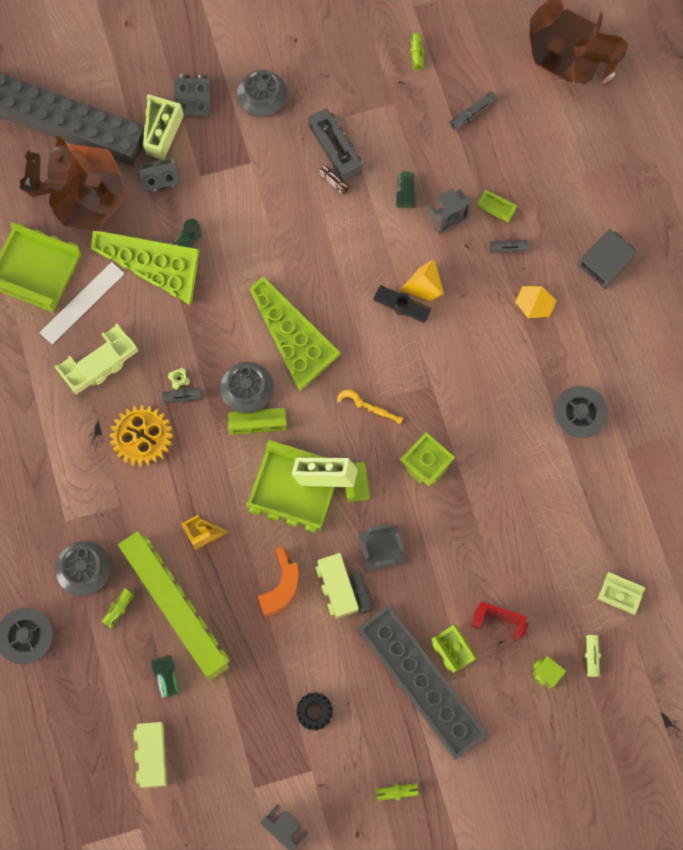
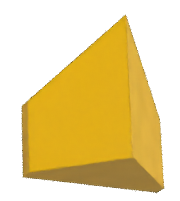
[399,260,444,301]
[515,286,557,318]
[181,515,229,550]

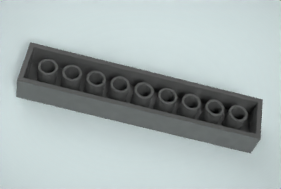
[0,73,145,166]

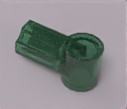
[396,171,415,208]
[173,219,202,247]
[151,655,179,698]

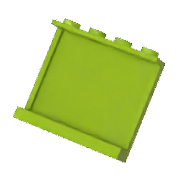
[0,222,81,312]
[246,440,335,533]

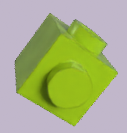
[532,656,566,689]

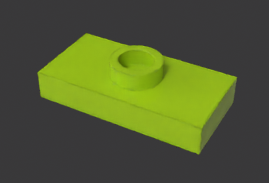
[476,189,518,223]

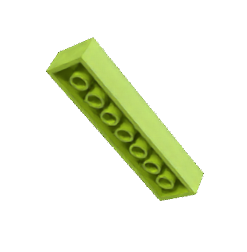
[118,531,230,682]

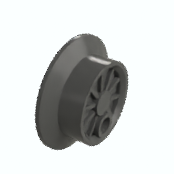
[237,70,287,116]
[220,362,274,413]
[554,386,608,438]
[55,541,111,596]
[0,608,53,664]

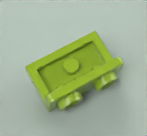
[432,624,477,673]

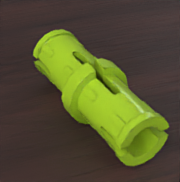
[410,33,424,70]
[101,588,135,628]
[376,782,418,802]

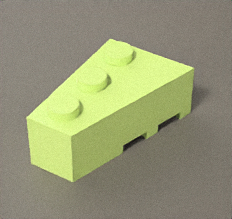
[143,94,184,160]

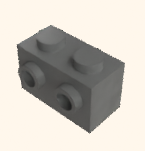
[139,158,180,192]

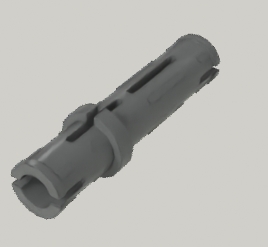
[449,91,497,131]

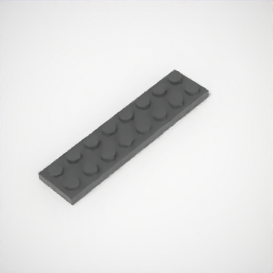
[357,605,488,760]

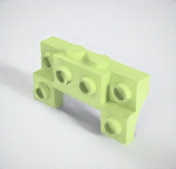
[54,323,138,395]

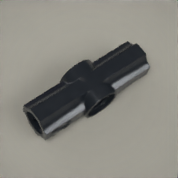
[374,285,431,323]

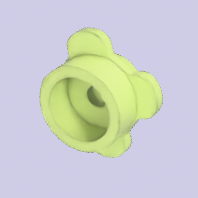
[168,368,190,390]

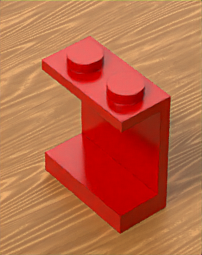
[471,601,529,641]

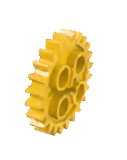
[110,405,173,467]

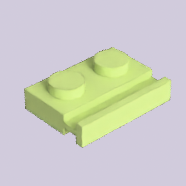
[597,572,645,615]

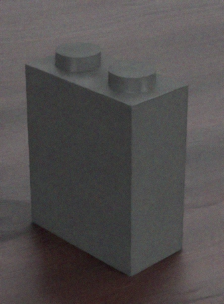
[578,229,638,289]

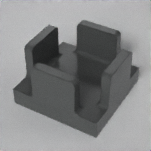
[428,189,473,234]
[358,524,405,572]
[260,804,308,850]

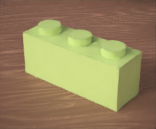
[292,458,358,487]
[315,553,359,619]
[134,722,167,788]

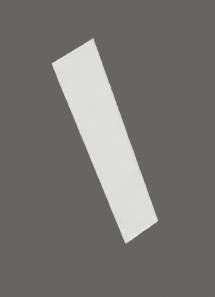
[39,262,125,345]

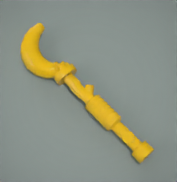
[337,389,403,425]

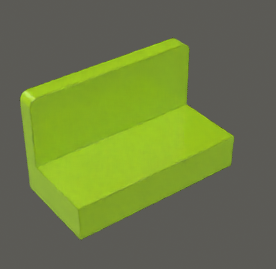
[345,462,370,503]

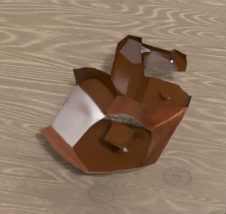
[529,0,628,85]
[20,136,126,231]

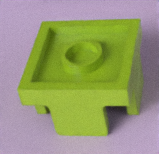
[400,432,455,487]

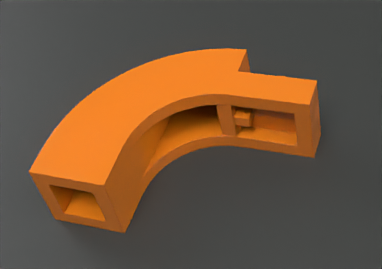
[257,546,299,618]

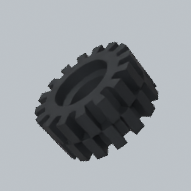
[296,692,333,731]

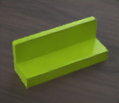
[228,408,287,435]

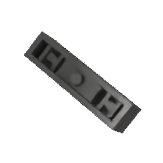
[308,108,363,182]

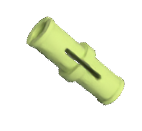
[585,635,601,677]

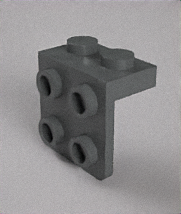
[174,74,212,116]

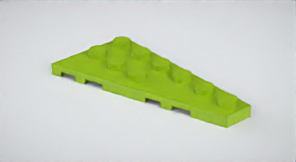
[91,230,200,305]
[250,276,340,392]

